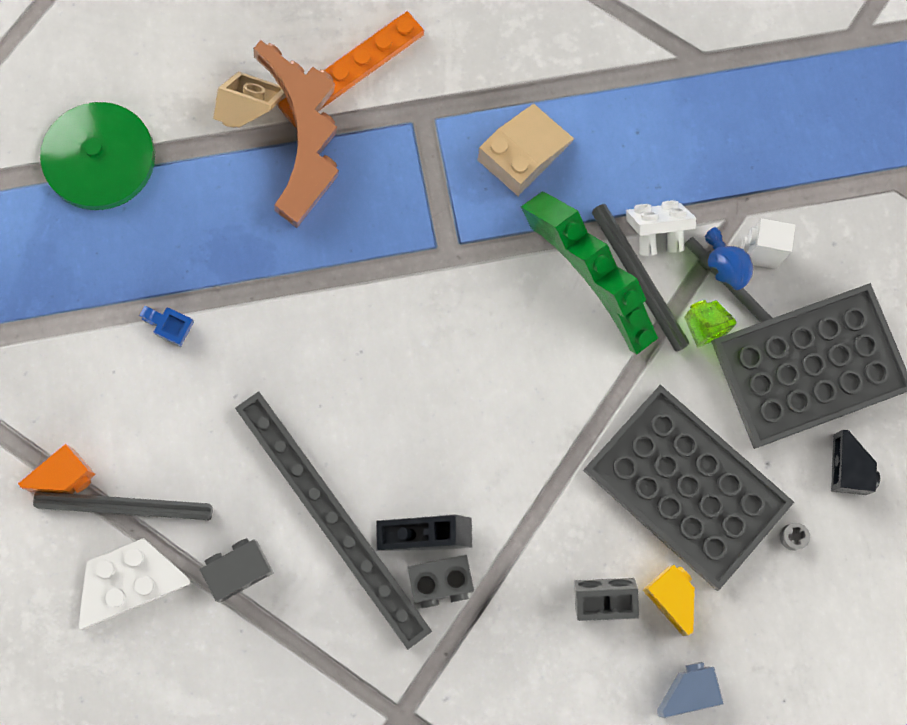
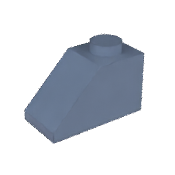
[657,662,724,718]

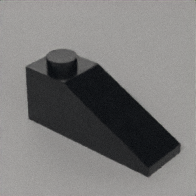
[376,514,472,551]

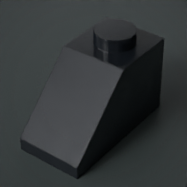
[831,430,880,495]

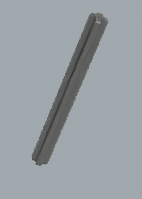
[592,204,689,352]
[33,492,213,520]

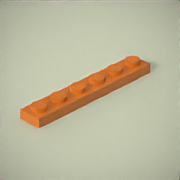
[278,11,424,128]

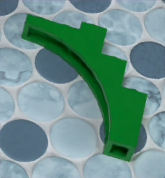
[521,191,658,355]

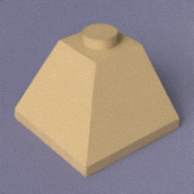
[213,71,285,128]

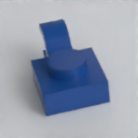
[139,306,194,347]

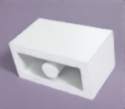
[740,218,795,269]

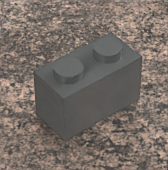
[199,538,274,603]

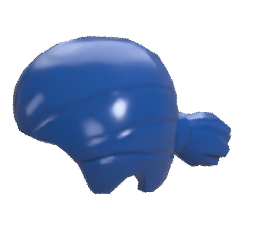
[705,227,753,290]

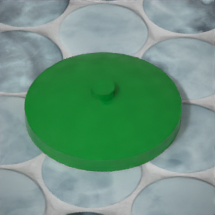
[40,102,155,210]

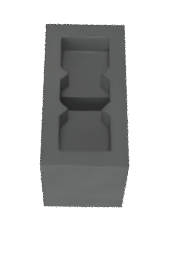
[407,555,474,608]
[574,578,639,621]

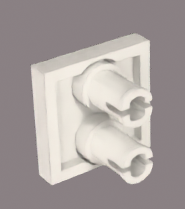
[626,200,696,256]

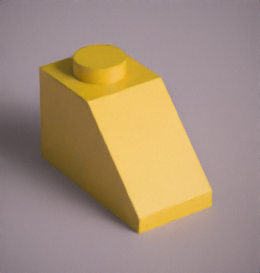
[643,565,695,636]

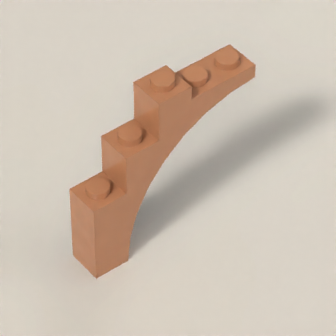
[254,40,339,228]

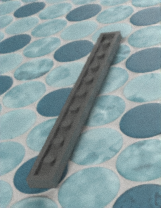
[235,391,432,650]

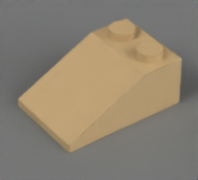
[478,103,574,196]

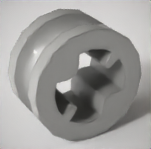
[780,523,810,551]

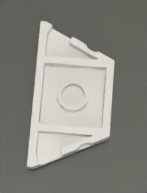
[78,538,193,630]

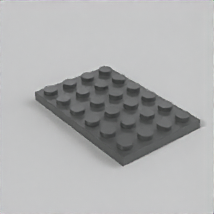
[711,283,907,449]
[583,384,794,591]

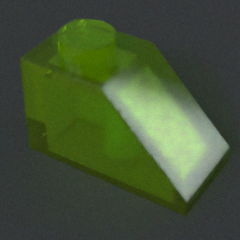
[684,300,737,348]

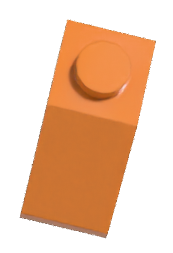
[18,444,96,494]

